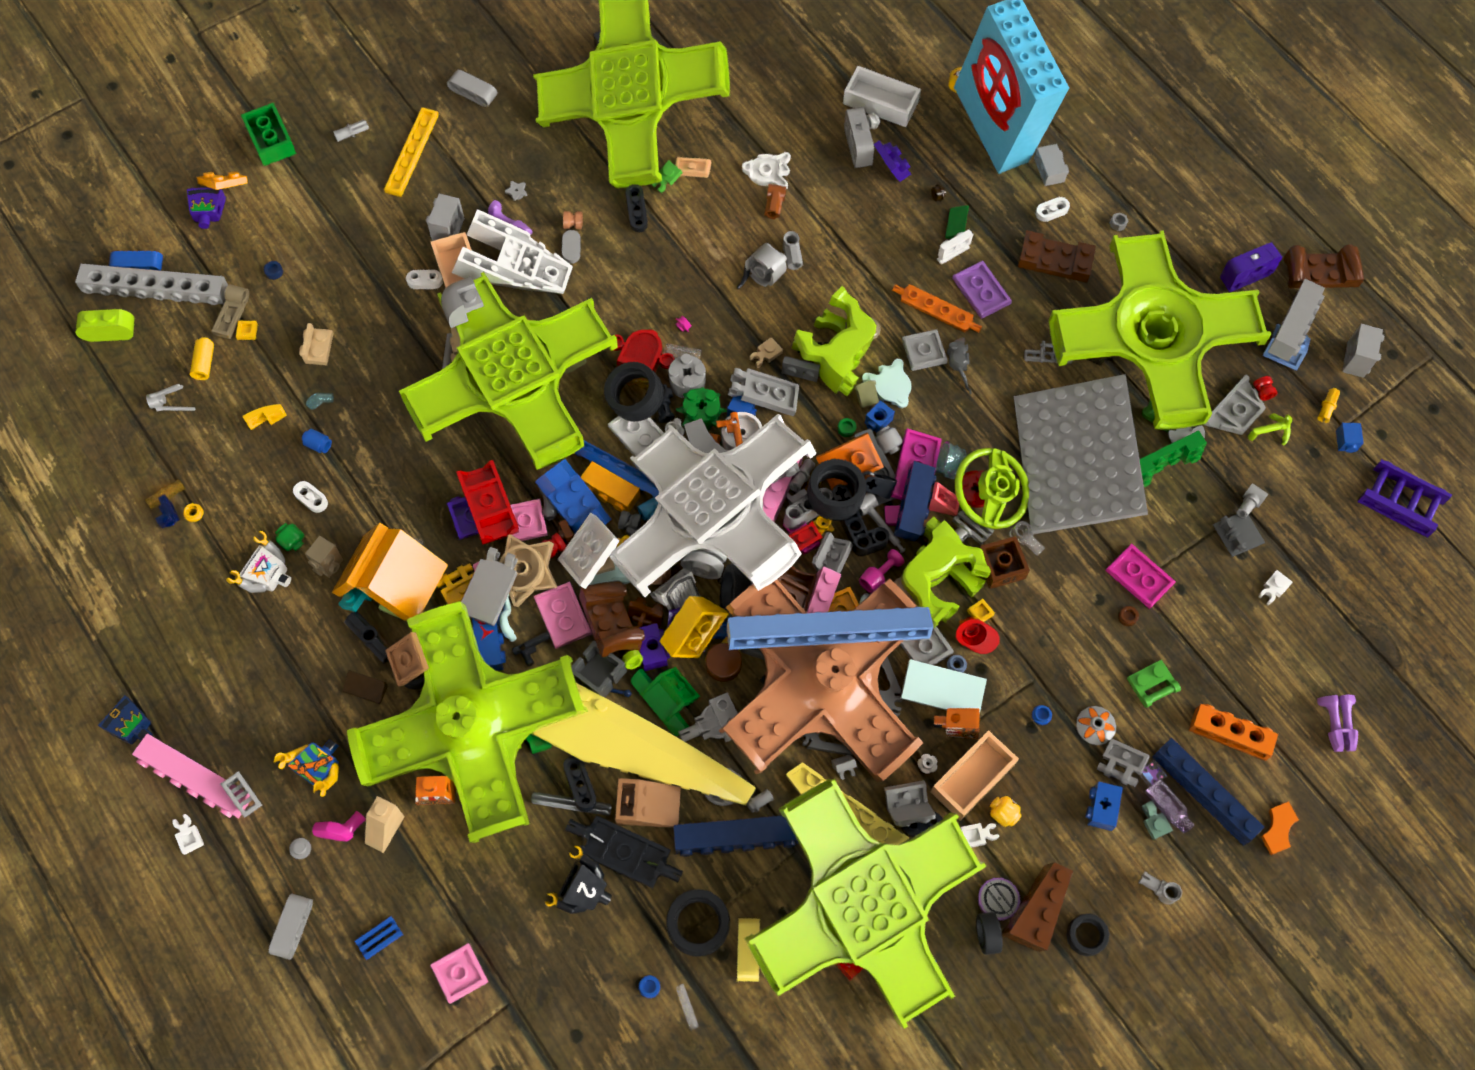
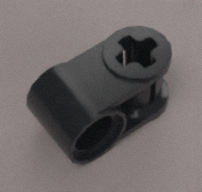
[862,470,897,499]

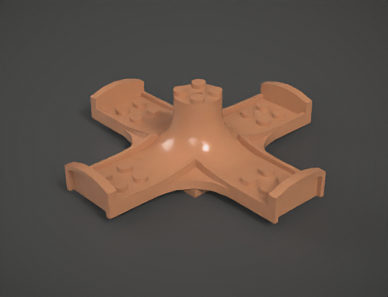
[719,579,923,782]

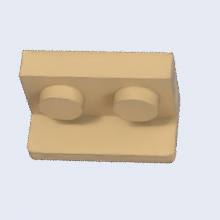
[299,323,334,365]

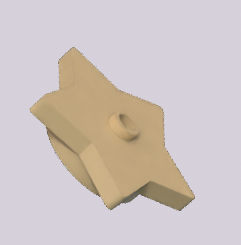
[499,534,557,607]

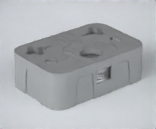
[844,107,874,168]

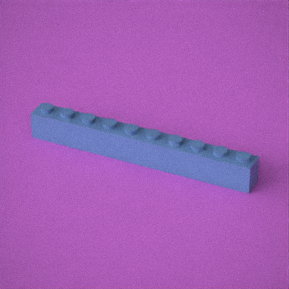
[727,607,933,650]

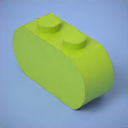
[76,309,135,342]

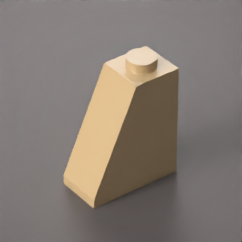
[365,796,405,853]

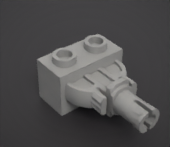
[678,692,738,742]

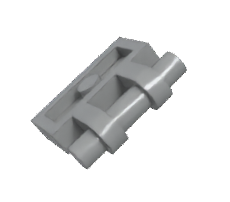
[1097,738,1149,787]

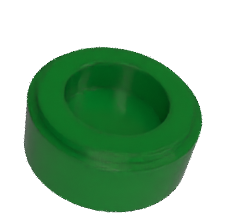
[837,418,856,438]

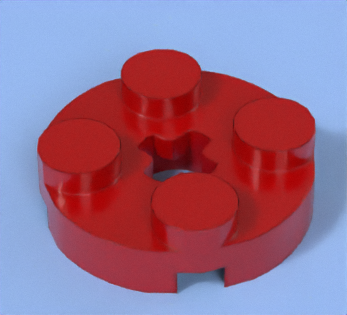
[962,470,985,508]

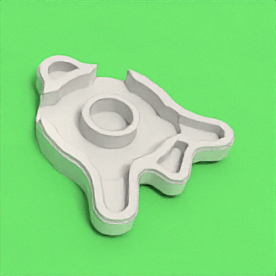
[742,152,791,189]

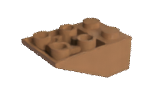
[615,779,681,828]

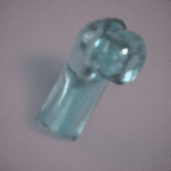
[306,393,334,409]

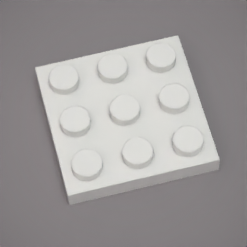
[558,513,619,589]

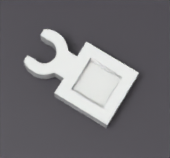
[1258,570,1292,605]
[173,814,204,855]
[961,823,999,848]

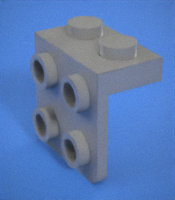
[884,780,936,827]

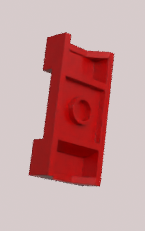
[456,460,519,545]

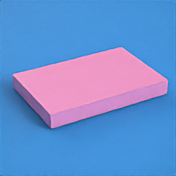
[534,582,592,649]

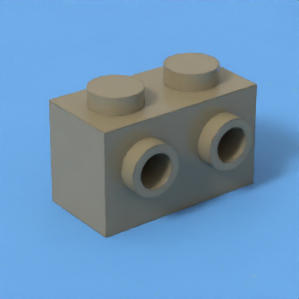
[305,535,343,578]

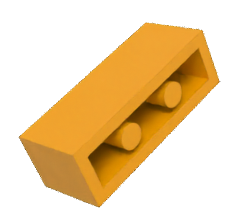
[581,461,640,512]

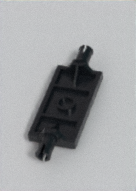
[565,815,683,889]

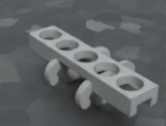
[1024,341,1073,363]

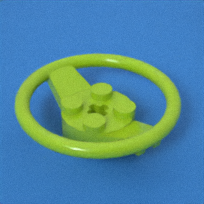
[955,448,1029,529]

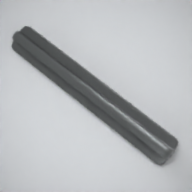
[531,792,612,816]

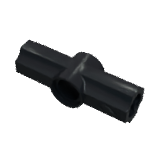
[344,611,391,664]

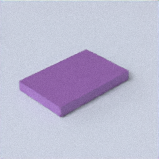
[952,261,1012,319]

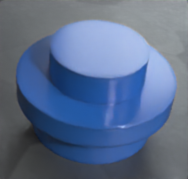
[1032,705,1052,725]

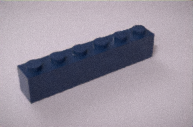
[1152,737,1264,846]
[674,816,799,857]

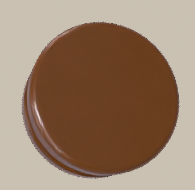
[705,643,742,682]

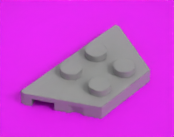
[1203,375,1266,435]

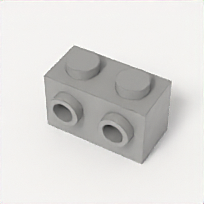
[1034,144,1069,186]

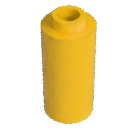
[190,337,214,380]

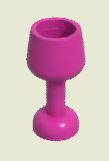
[859,549,905,593]

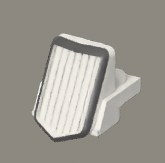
[650,568,701,610]

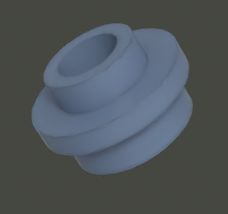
[947,655,967,673]

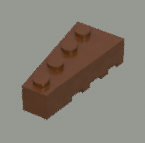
[1001,862,1073,952]

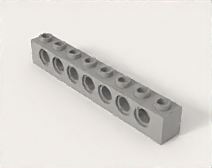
[75,264,228,305]

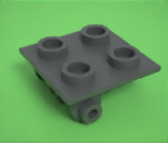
[1213,514,1265,557]

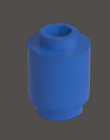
[302,429,332,453]

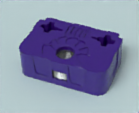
[1220,243,1282,292]

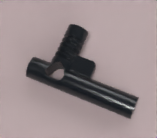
[512,631,551,667]

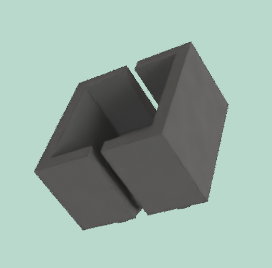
[571,641,627,698]

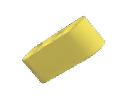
[737,918,760,982]

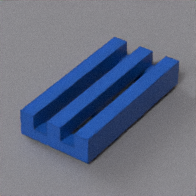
[355,916,403,960]

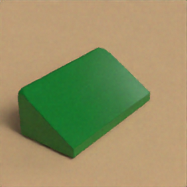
[945,205,969,239]

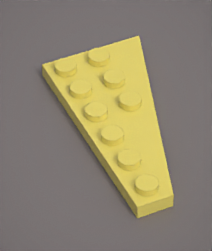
[786,762,909,845]

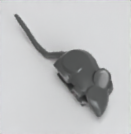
[947,337,972,394]

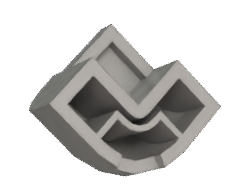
[441,276,484,328]

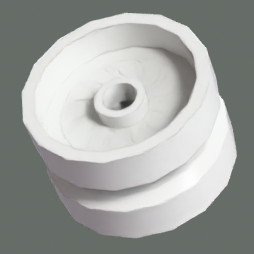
[721,412,762,451]
[681,548,727,579]

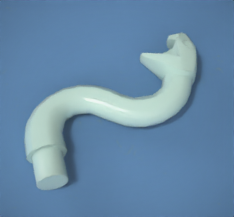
[499,594,517,642]

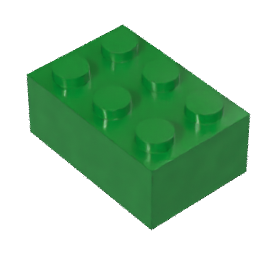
[241,102,297,166]

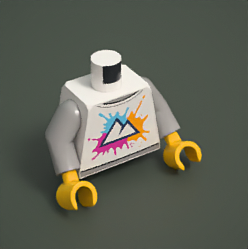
[226,531,291,593]

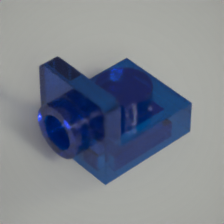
[155,494,180,528]

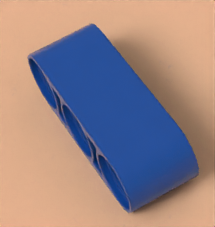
[108,251,163,271]

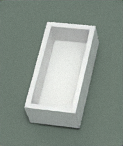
[843,66,921,127]

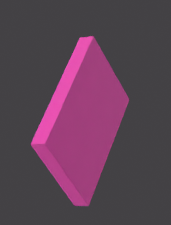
[1105,543,1176,609]

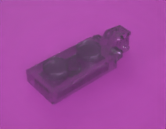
[1144,778,1195,834]

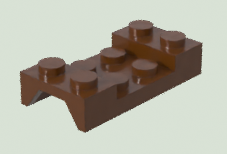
[1018,230,1096,283]

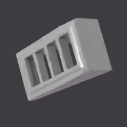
[221,771,262,818]

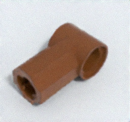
[765,184,786,219]

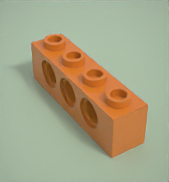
[1188,704,1278,761]

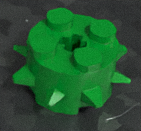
[676,387,727,430]

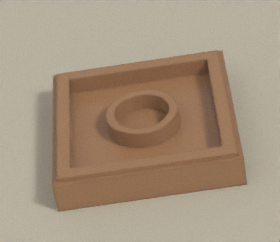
[385,632,429,686]

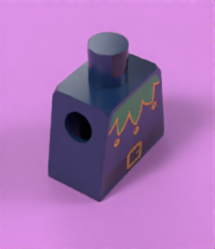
[98,695,153,745]

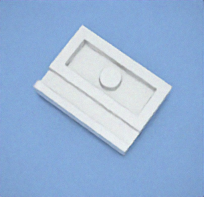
[937,230,973,265]

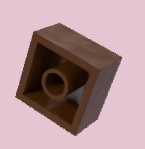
[979,536,1030,589]

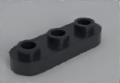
[626,184,648,232]
[563,756,596,812]

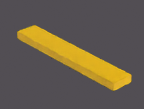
[384,108,439,197]

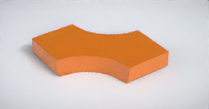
[1261,801,1299,855]

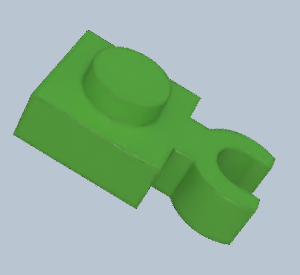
[652,160,683,193]

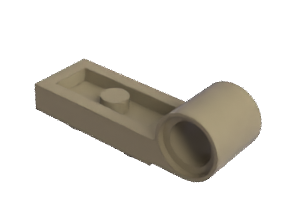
[211,284,249,339]

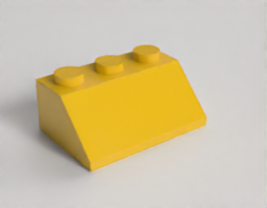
[659,596,729,658]

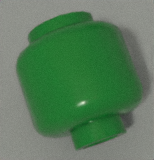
[275,523,305,551]

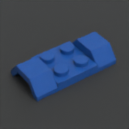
[535,459,612,534]

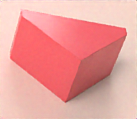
[928,482,959,516]

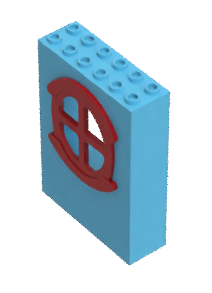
[954,0,1069,174]

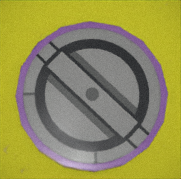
[978,878,1020,921]

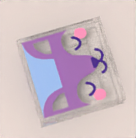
[1140,759,1167,789]

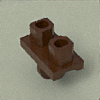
[628,597,664,628]

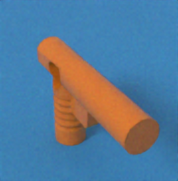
[716,412,743,447]

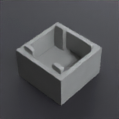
[426,194,464,241]
[1342,324,1385,378]

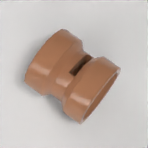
[563,211,583,230]

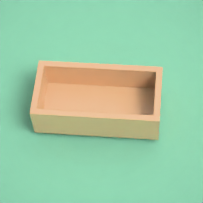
[431,232,472,288]
[930,731,1019,821]

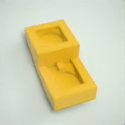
[242,404,287,430]

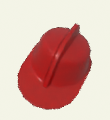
[956,617,1000,654]

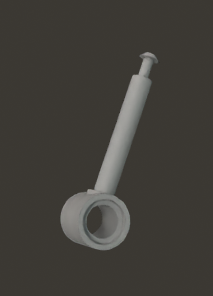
[858,491,906,553]

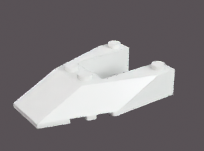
[452,209,573,294]

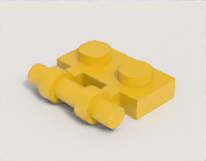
[437,563,474,604]

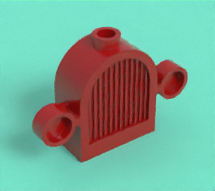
[612,329,674,380]

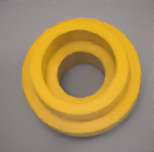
[183,503,204,522]

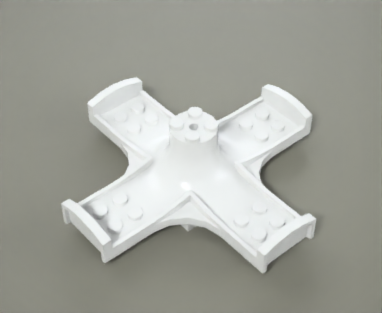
[609,414,816,597]

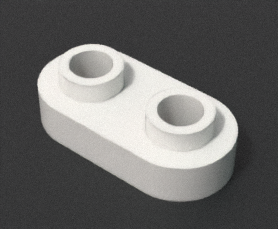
[1036,197,1070,222]
[406,270,443,289]
[293,481,328,513]

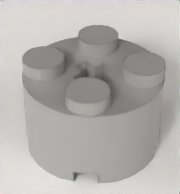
[745,243,787,287]
[668,354,706,398]

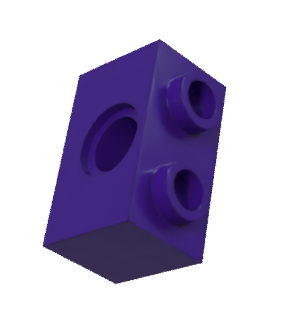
[639,623,670,671]

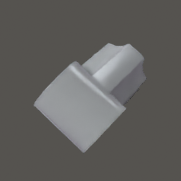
[782,231,803,270]

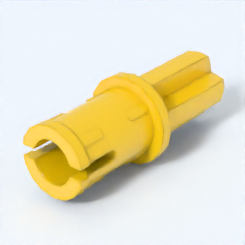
[1317,388,1340,423]

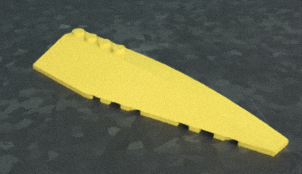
[532,683,756,805]

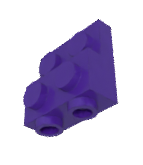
[874,140,911,182]
[447,497,478,540]

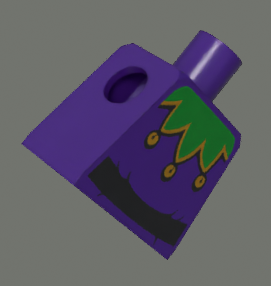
[187,188,226,229]

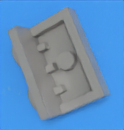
[812,532,853,573]

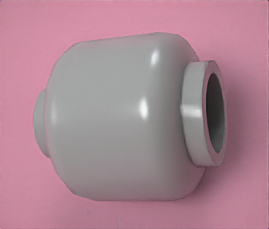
[875,426,902,455]

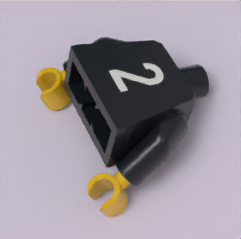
[545,846,612,914]

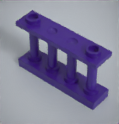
[1358,459,1452,538]

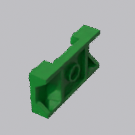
[1139,430,1207,488]

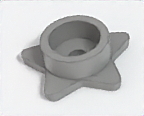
[505,181,527,201]

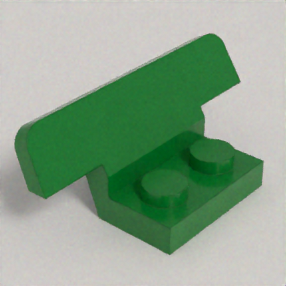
[631,667,700,736]

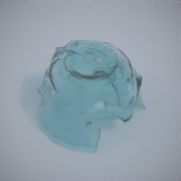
[935,441,968,479]

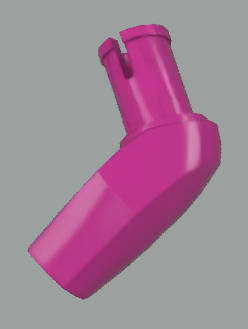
[312,811,366,841]

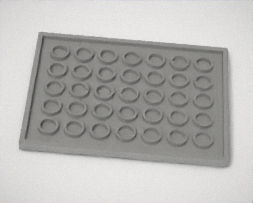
[1014,374,1148,534]

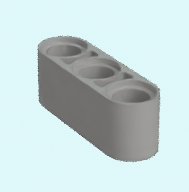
[447,70,498,107]
[783,488,833,530]
[269,894,313,960]

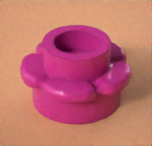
[675,316,692,332]

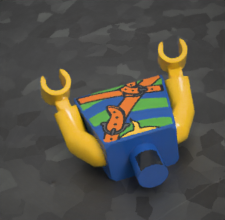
[274,739,339,797]

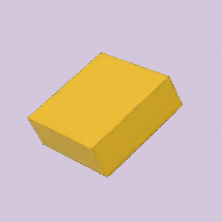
[236,321,258,340]
[967,599,995,622]

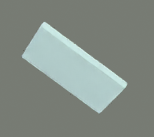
[900,659,987,711]

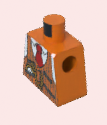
[934,708,980,739]
[416,776,456,805]

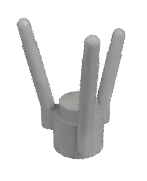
[146,384,195,412]

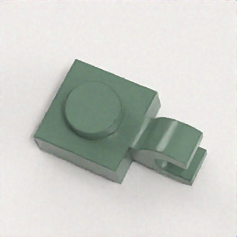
[1142,801,1173,840]

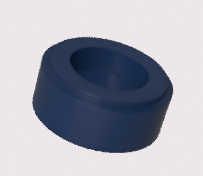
[264,261,283,280]

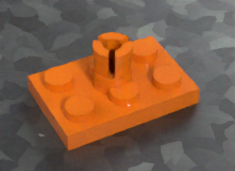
[816,432,884,490]

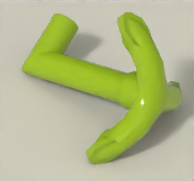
[1248,413,1292,445]

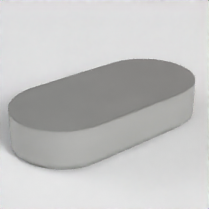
[562,230,581,264]

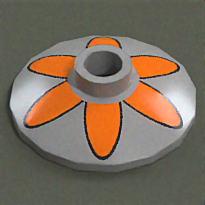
[1076,706,1116,745]

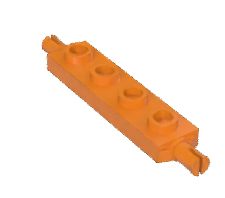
[892,284,982,333]

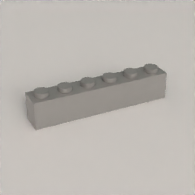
[1268,279,1325,362]

